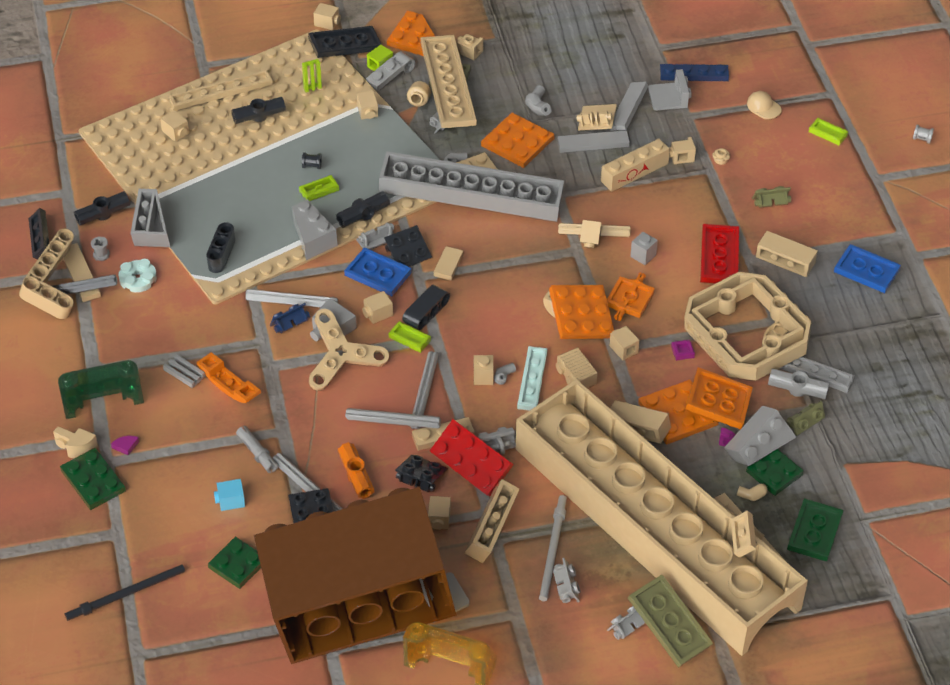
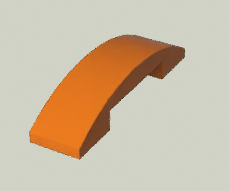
[196,352,261,403]

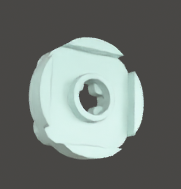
[119,259,157,292]

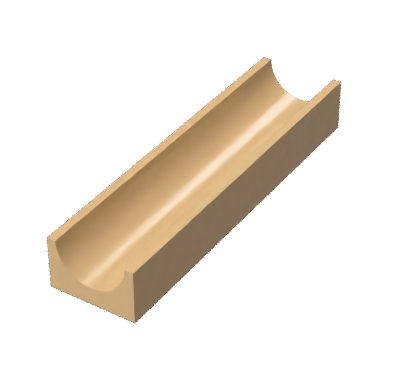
[516,379,808,656]

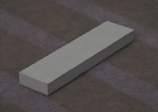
[610,82,648,131]
[557,130,630,153]
[779,357,855,393]

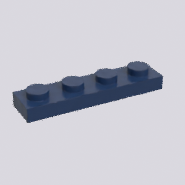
[660,64,729,81]

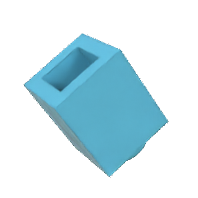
[214,479,245,511]

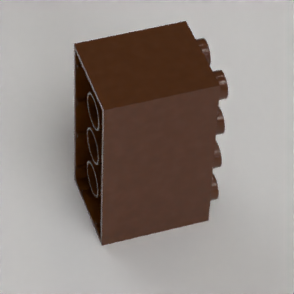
[254,487,457,664]

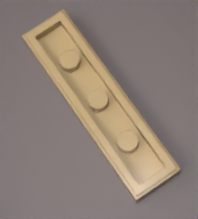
[63,243,101,302]

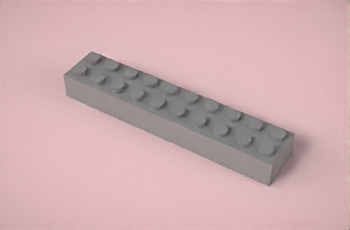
[379,151,564,222]

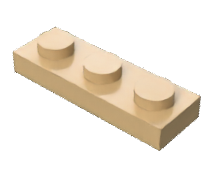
[412,417,475,450]

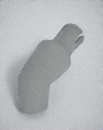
[525,85,552,116]

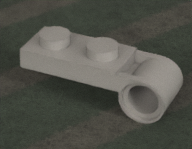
[366,51,415,91]

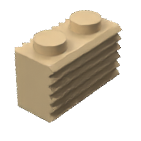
[556,347,597,388]

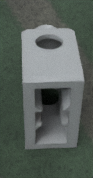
[310,298,357,341]

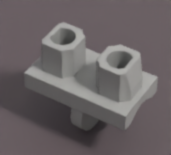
[478,427,516,455]

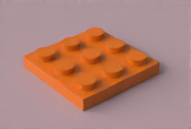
[481,113,554,168]
[549,285,614,339]
[685,367,753,430]
[638,379,719,445]

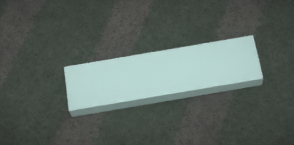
[517,346,547,411]

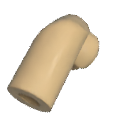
[737,484,767,501]

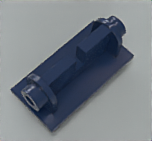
[270,303,310,333]

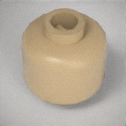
[407,81,431,107]

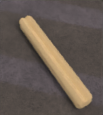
[558,223,631,237]

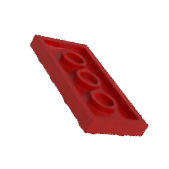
[700,224,739,283]
[430,419,514,497]

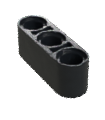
[206,222,235,273]
[402,284,450,330]

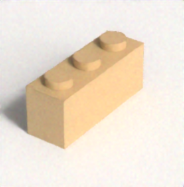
[756,231,818,277]
[610,400,671,444]

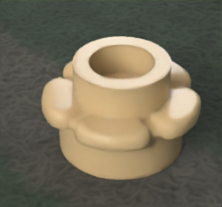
[713,148,730,165]

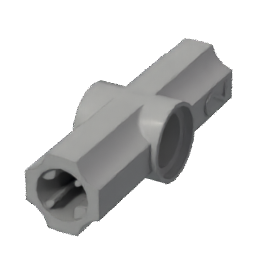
[768,369,830,399]

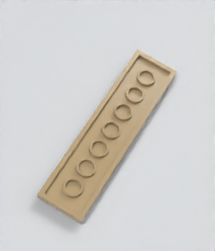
[421,35,477,128]

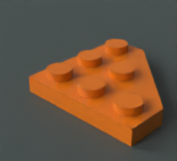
[387,10,435,56]

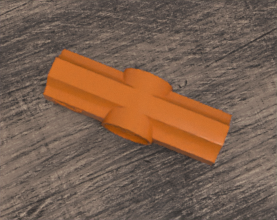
[338,442,374,499]

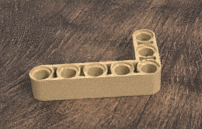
[19,229,74,319]

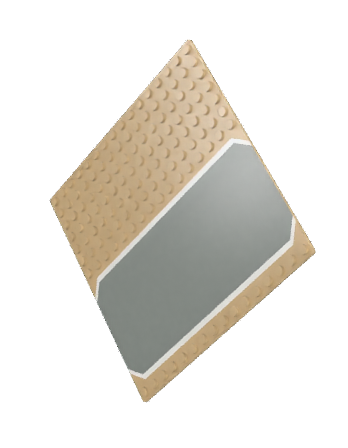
[79,30,440,305]

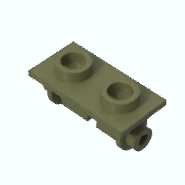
[752,186,791,208]
[786,401,825,436]

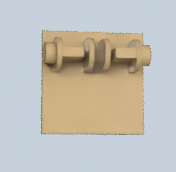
[577,104,617,131]

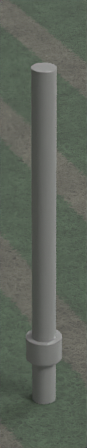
[539,495,567,601]

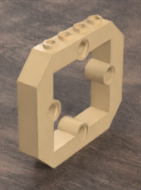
[685,272,811,381]

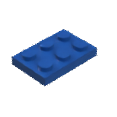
[834,244,901,293]
[344,247,412,297]

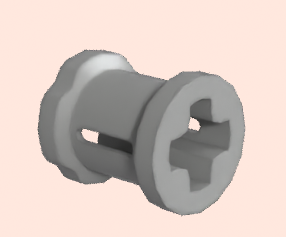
[913,125,934,144]
[91,237,110,261]

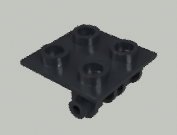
[384,225,432,267]
[395,455,448,492]
[288,488,334,523]

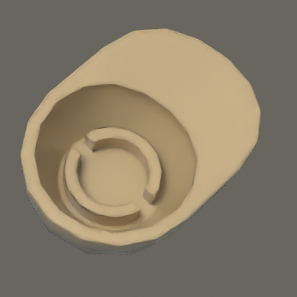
[747,91,782,119]

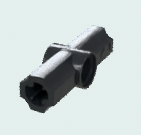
[231,97,286,124]
[74,191,130,226]
[336,191,390,228]

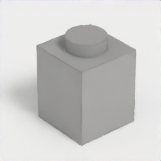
[630,232,658,265]

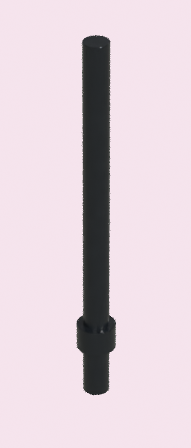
[64,564,185,621]

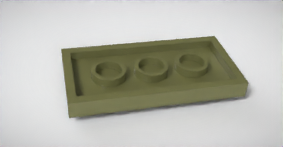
[628,575,713,668]

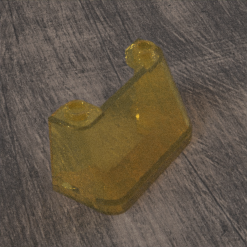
[403,622,497,685]

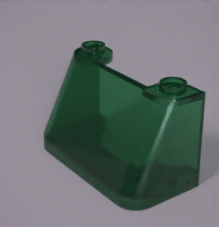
[58,360,144,419]

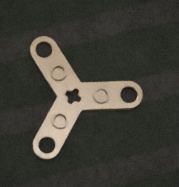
[309,309,389,391]

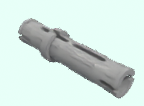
[236,426,278,473]

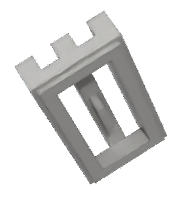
[163,354,205,388]

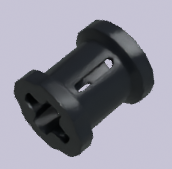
[302,152,322,169]

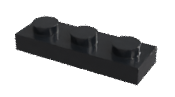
[28,208,49,260]

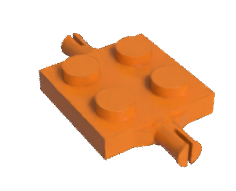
[607,272,655,321]

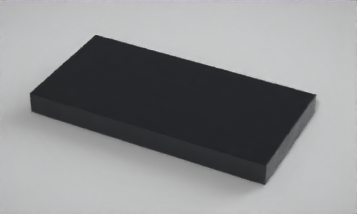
[308,26,382,58]

